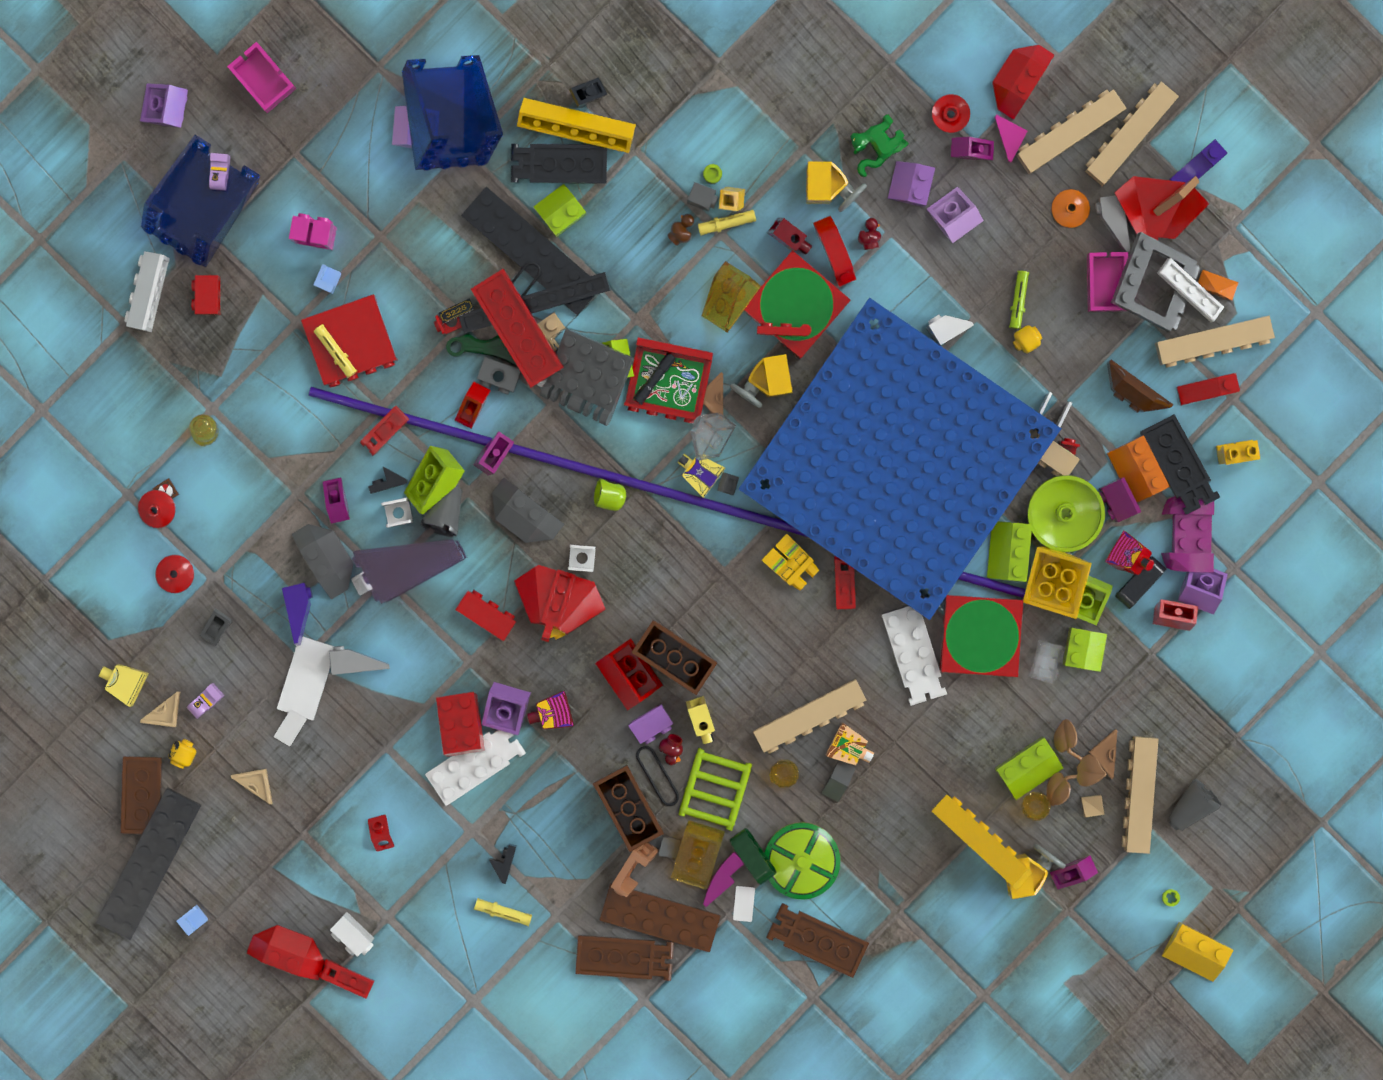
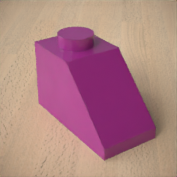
[951,137,994,160]
[473,431,514,475]
[323,477,350,524]
[1050,855,1098,889]

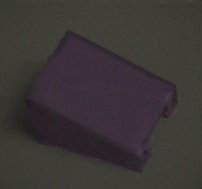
[352,539,468,604]

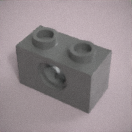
[687,182,718,212]
[477,357,521,395]

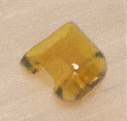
[189,414,219,447]

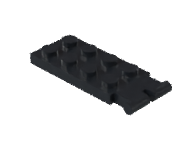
[511,144,607,184]
[1140,414,1220,515]

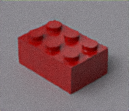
[436,692,485,757]

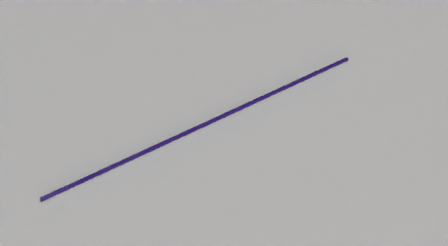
[309,387,1026,598]

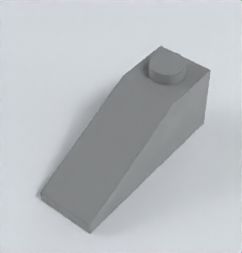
[1095,196,1131,253]
[329,646,390,675]

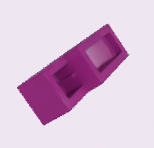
[703,851,744,907]

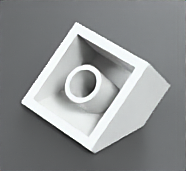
[926,315,974,346]

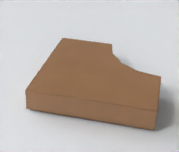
[1153,176,1199,216]

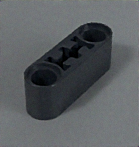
[1115,556,1167,609]

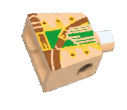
[826,723,874,765]

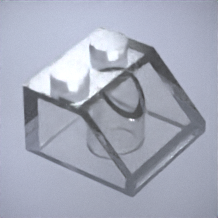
[691,412,736,460]
[1028,640,1065,684]

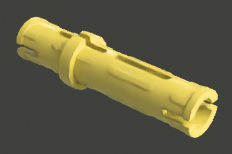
[698,210,756,236]
[313,324,357,378]
[474,898,532,927]

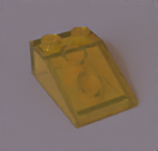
[702,261,761,333]
[671,820,725,890]

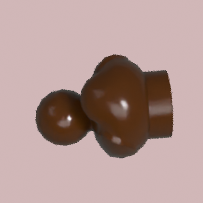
[667,214,694,246]

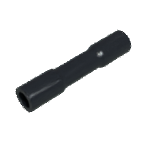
[633,352,676,405]

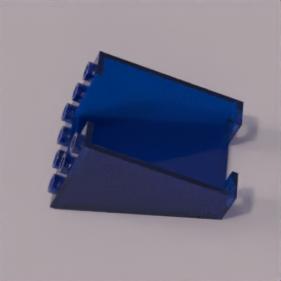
[402,55,503,171]
[141,135,260,267]

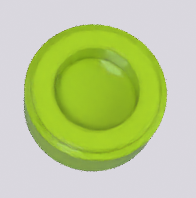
[703,164,722,184]

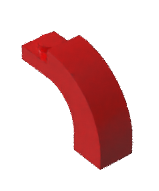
[813,216,857,287]

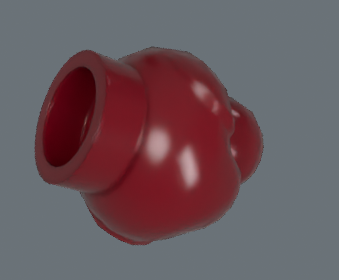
[858,218,882,250]
[659,734,683,765]

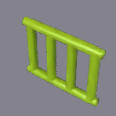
[678,748,752,831]

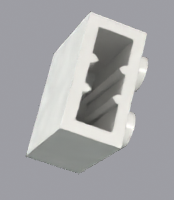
[330,912,374,957]

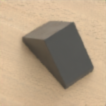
[821,760,856,802]

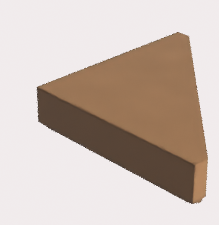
[703,372,723,422]
[1089,729,1118,779]

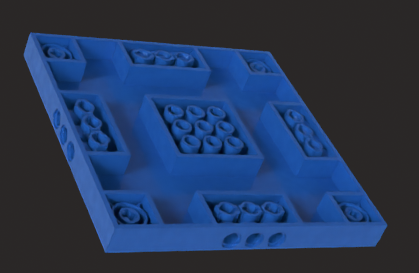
[739,297,1062,620]

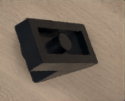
[569,77,607,108]
[368,466,409,494]
[489,844,517,884]

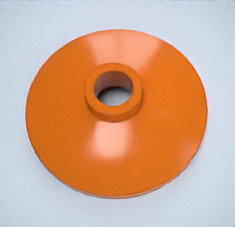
[1051,189,1090,228]

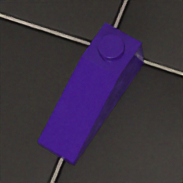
[282,583,313,646]

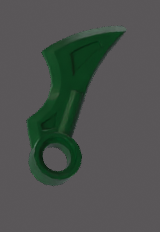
[446,333,518,367]

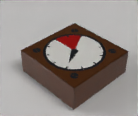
[152,478,180,499]

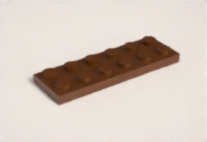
[600,883,721,952]

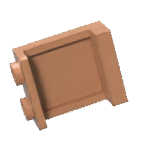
[611,843,659,897]

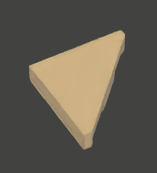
[140,691,181,727]
[231,769,273,804]

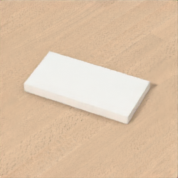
[277,637,334,720]

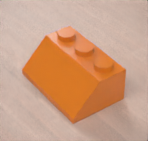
[1107,435,1170,502]

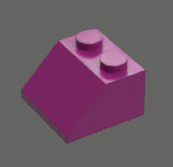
[1099,477,1141,522]

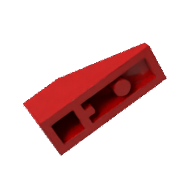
[1177,373,1240,405]

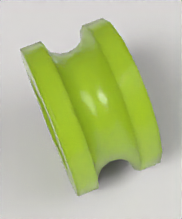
[1162,889,1180,907]

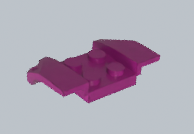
[1161,496,1214,573]

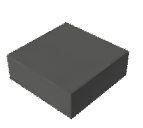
[717,472,739,496]

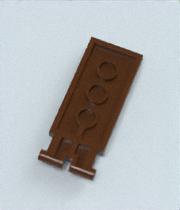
[766,903,869,978]
[575,935,674,981]

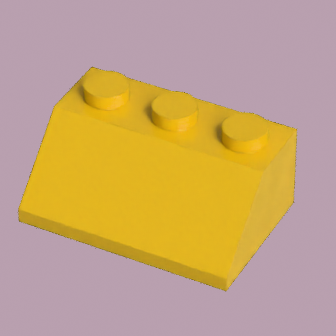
[1162,922,1233,982]

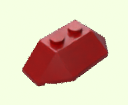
[992,45,1054,120]
[247,925,325,980]

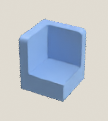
[313,264,341,294]
[177,905,208,936]

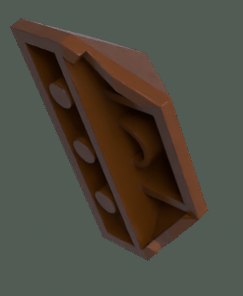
[1107,359,1174,413]

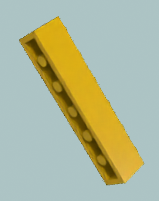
[517,98,636,153]
[932,795,1032,890]

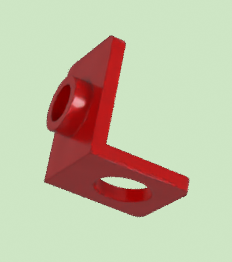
[434,315,462,335]
[1058,438,1080,455]
[368,815,394,852]

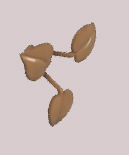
[1047,719,1107,806]

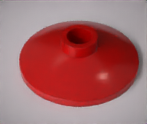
[932,94,970,133]
[138,490,176,528]
[156,555,194,593]

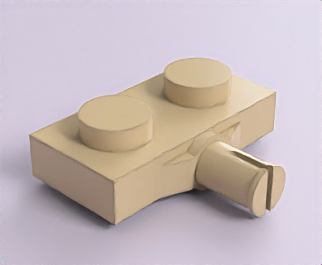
[538,312,566,352]

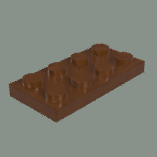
[121,756,162,834]

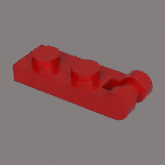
[757,323,811,337]
[360,406,410,456]
[834,556,856,609]
[318,959,375,999]

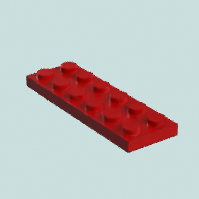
[471,269,564,388]

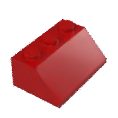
[595,638,663,711]

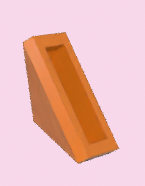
[1198,270,1238,301]

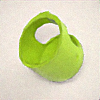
[594,478,626,511]

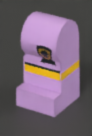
[209,153,230,191]
[187,683,224,719]

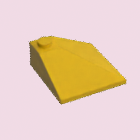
[1023,546,1092,619]

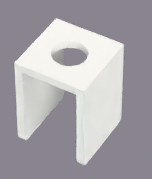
[1038,392,1072,427]
[381,498,413,528]
[568,545,596,572]

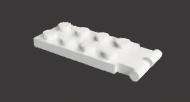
[882,606,947,706]
[425,730,526,806]

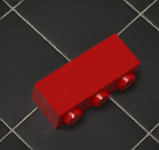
[455,589,517,641]

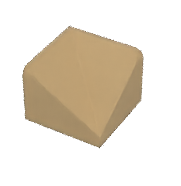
[1081,795,1104,817]

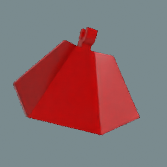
[1114,176,1209,252]
[514,565,605,643]

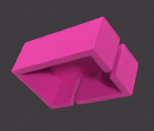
[227,42,296,113]
[289,213,337,250]
[1087,252,1128,312]

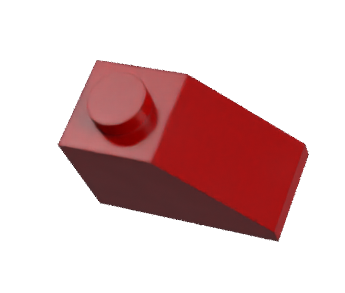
[455,382,491,429]

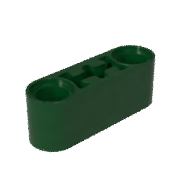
[729,828,777,885]

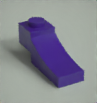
[1169,139,1228,182]

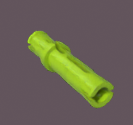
[1009,271,1029,329]

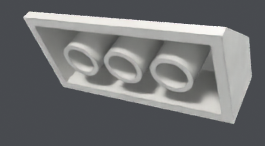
[125,251,170,333]

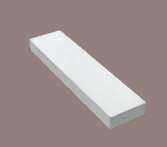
[1157,258,1224,322]

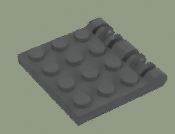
[540,329,634,426]

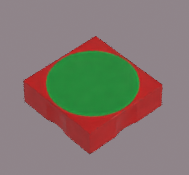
[742,250,851,359]
[940,595,1023,677]

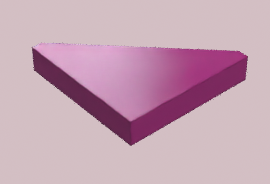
[995,114,1028,163]

